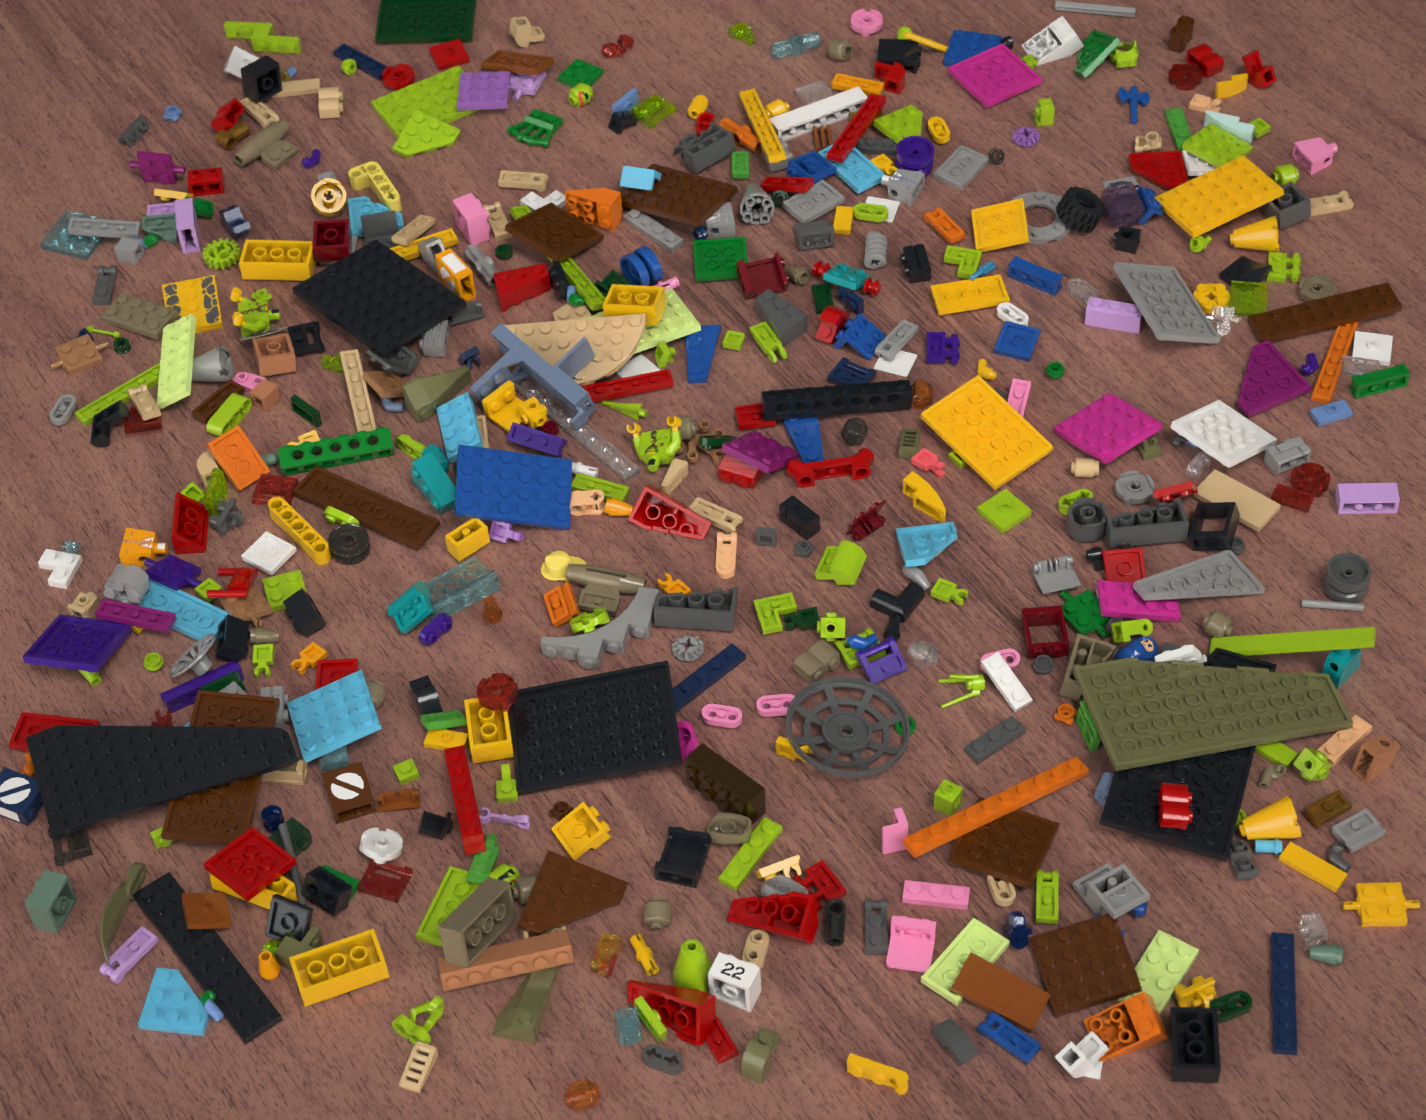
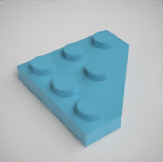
[348,196,404,237]
[896,522,957,567]
[138,967,210,1036]

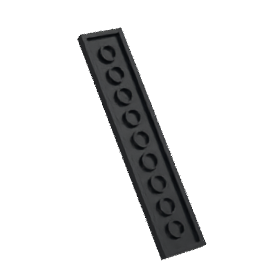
[132,872,283,1045]

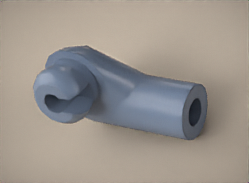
[381,398,405,412]

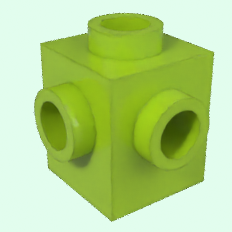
[817,612,846,641]
[1293,747,1332,781]

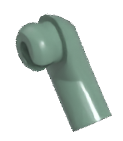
[258,453,280,467]

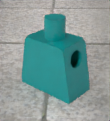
[1322,648,1361,689]

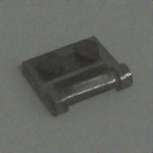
[48,828,93,866]

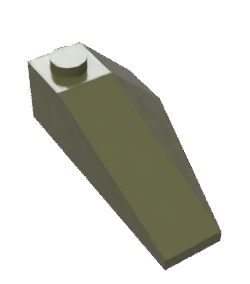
[402,366,472,423]
[492,966,559,1044]

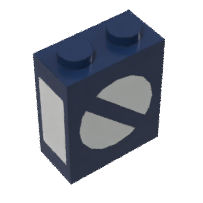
[0,767,43,826]

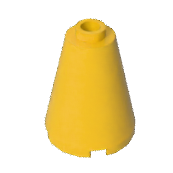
[1230,216,1280,252]
[1238,796,1302,840]

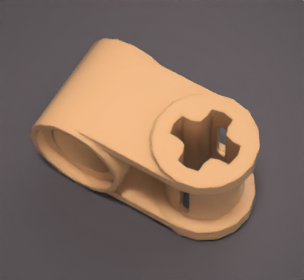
[569,489,606,516]

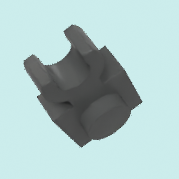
[674,133,699,159]

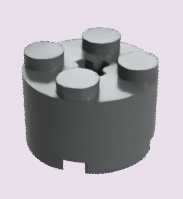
[1067,497,1108,543]

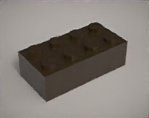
[685,743,766,825]

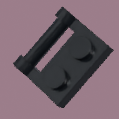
[287,321,325,356]

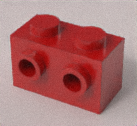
[187,167,225,197]

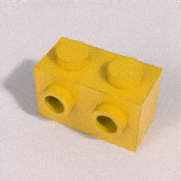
[445,518,490,562]

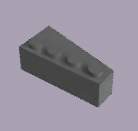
[1105,497,1189,548]
[653,587,738,631]

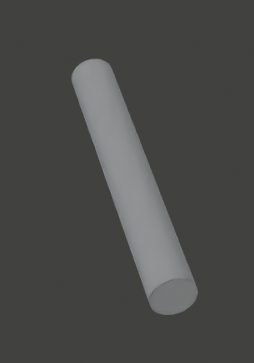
[1301,599,1364,612]

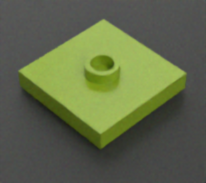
[977,489,1032,534]

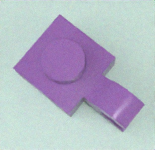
[489,521,525,543]

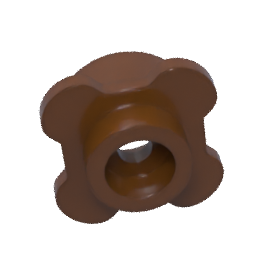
[549,801,574,822]

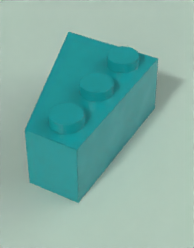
[410,452,456,515]

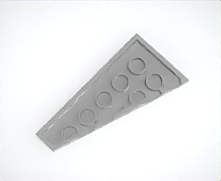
[1133,550,1265,601]

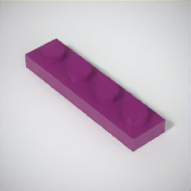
[95,598,177,634]

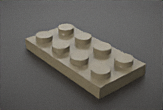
[100,293,179,340]

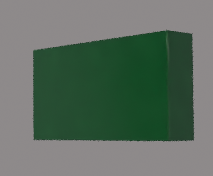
[812,283,834,314]
[290,394,322,428]

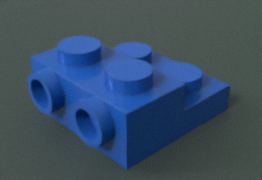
[787,151,837,184]

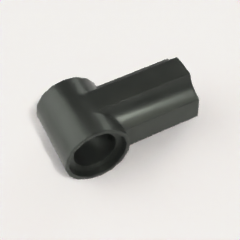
[825,898,846,946]

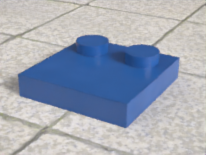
[994,321,1041,362]

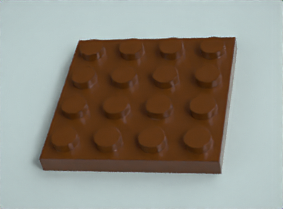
[505,202,604,262]
[948,797,1060,889]
[1029,914,1142,1017]

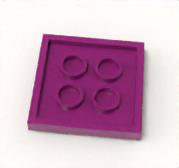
[721,431,799,474]

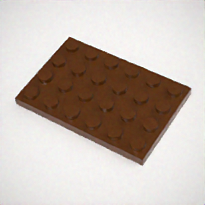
[620,164,738,227]

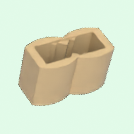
[318,86,343,119]

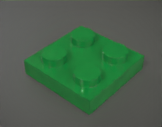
[557,59,604,87]

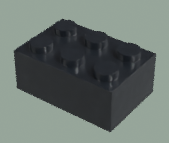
[1168,1007,1221,1083]

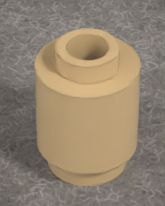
[1071,458,1099,478]

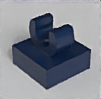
[458,346,481,370]

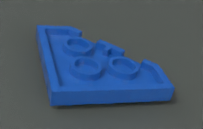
[943,30,1002,66]

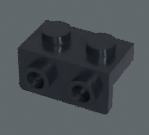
[548,261,570,300]

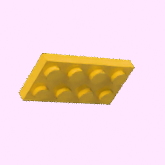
[930,274,1010,315]

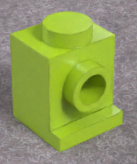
[1033,98,1055,127]

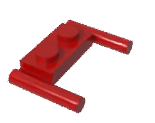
[207,567,258,598]

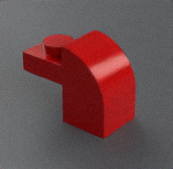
[1242,50,1277,88]
[875,61,905,95]
[815,305,850,345]

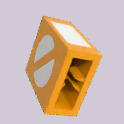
[435,248,476,302]

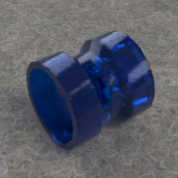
[261,805,285,834]

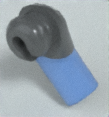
[1171,433,1199,449]

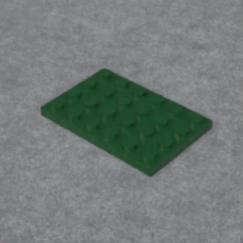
[375,0,477,44]

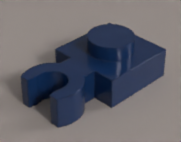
[837,287,864,315]

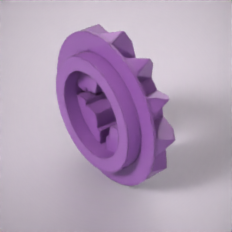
[1012,126,1040,147]

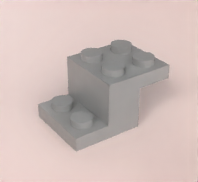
[1073,862,1150,920]

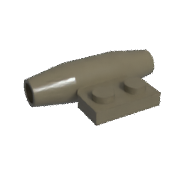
[233,119,298,171]
[566,564,647,617]

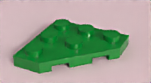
[1074,29,1120,78]

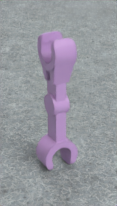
[480,807,531,830]

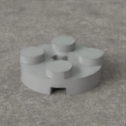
[1115,471,1155,506]

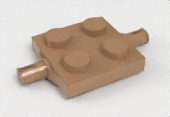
[49,334,109,376]
[219,586,272,627]

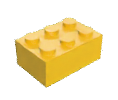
[602,284,667,326]
[464,694,514,764]

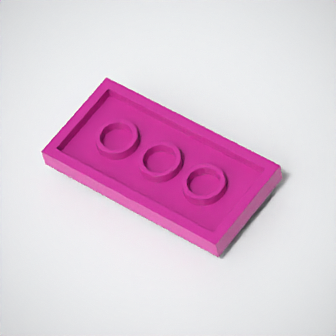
[1096,580,1181,622]

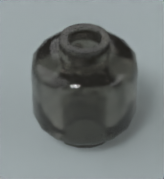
[841,417,868,446]

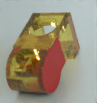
[591,932,624,977]

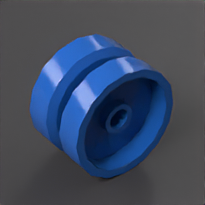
[620,245,663,286]

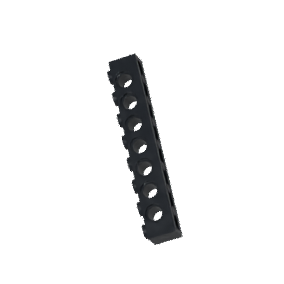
[761,380,913,421]

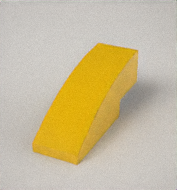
[903,471,946,523]

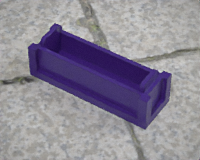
[507,422,567,458]

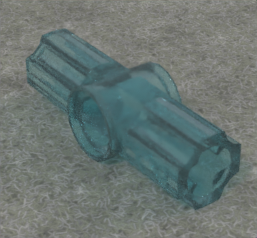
[770,32,821,59]

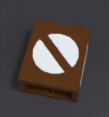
[321,761,377,824]

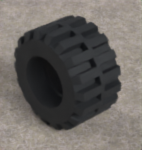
[1056,187,1105,233]

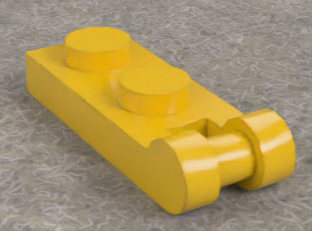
[847,1053,908,1095]

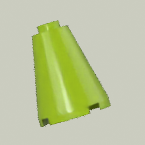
[672,939,713,992]

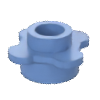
[163,106,183,121]

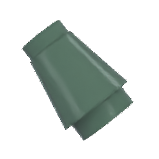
[1310,944,1344,966]

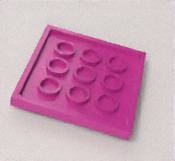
[948,43,1042,108]
[1053,392,1162,465]

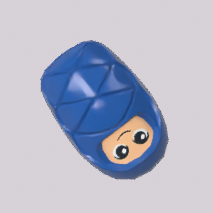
[1115,636,1159,662]

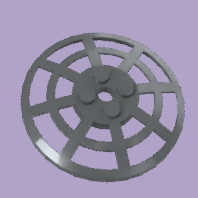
[785,677,910,777]

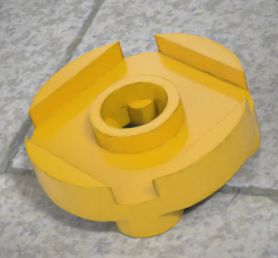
[1193,283,1230,314]

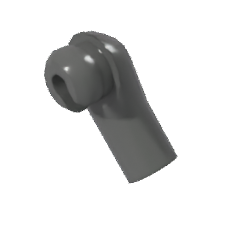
[1328,842,1351,873]

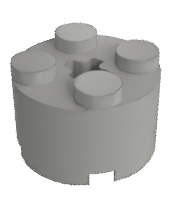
[103,563,151,606]

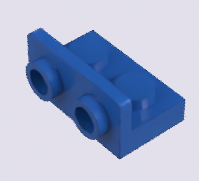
[1127,186,1164,225]

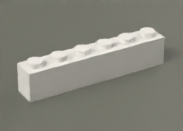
[770,86,868,142]

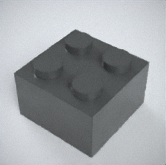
[1261,182,1311,230]

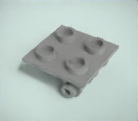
[1031,555,1081,594]

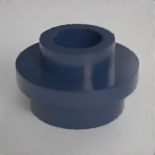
[693,226,708,240]

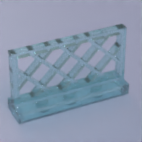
[425,556,501,622]

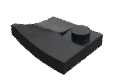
[1219,255,1272,296]

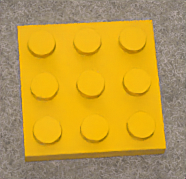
[971,198,1030,252]

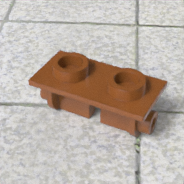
[376,787,421,812]

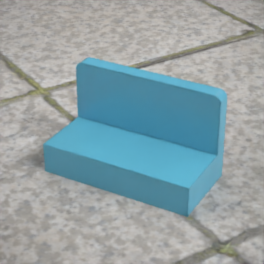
[620,166,661,191]

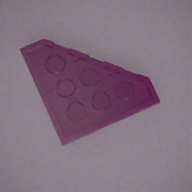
[1237,340,1311,418]

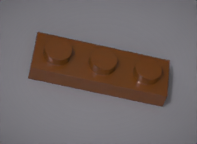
[192,379,245,424]

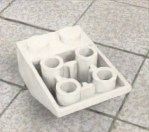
[1021,16,1084,66]

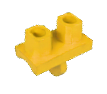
[1174,975,1217,1008]

